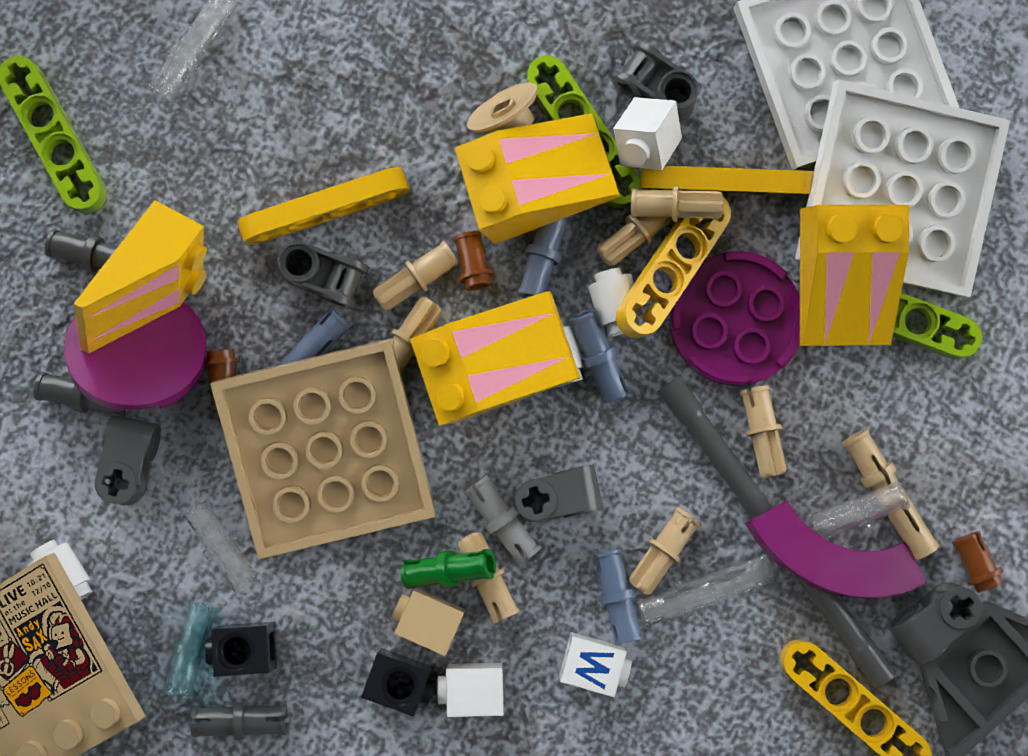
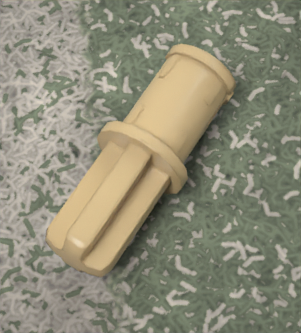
[631,186,723,222]
[597,215,672,266]
[373,241,460,311]
[392,297,442,374]
[740,385,787,478]
[629,507,701,595]
[458,532,520,624]

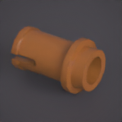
[453,231,494,291]
[204,349,240,406]
[952,530,1003,593]

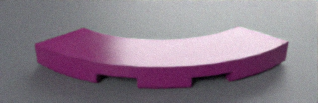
[745,501,927,599]

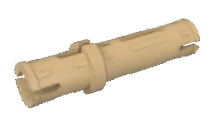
[841,428,940,560]

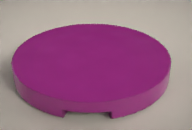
[669,251,800,386]
[64,302,206,412]

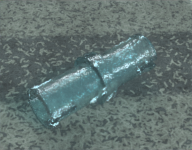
[162,600,218,699]

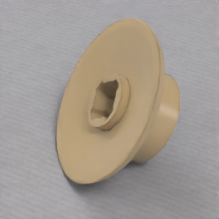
[467,82,537,133]

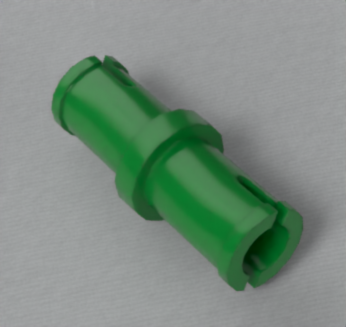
[400,549,496,589]

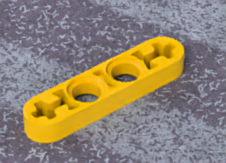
[641,166,814,194]
[237,167,410,245]
[616,197,731,339]
[780,639,932,756]

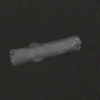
[147,0,244,104]
[636,554,775,628]

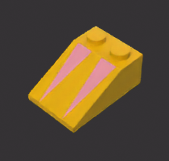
[455,113,621,244]
[74,200,207,354]
[800,205,909,346]
[410,291,581,426]

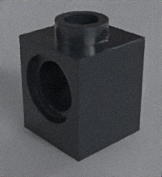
[205,621,277,677]
[361,648,437,717]

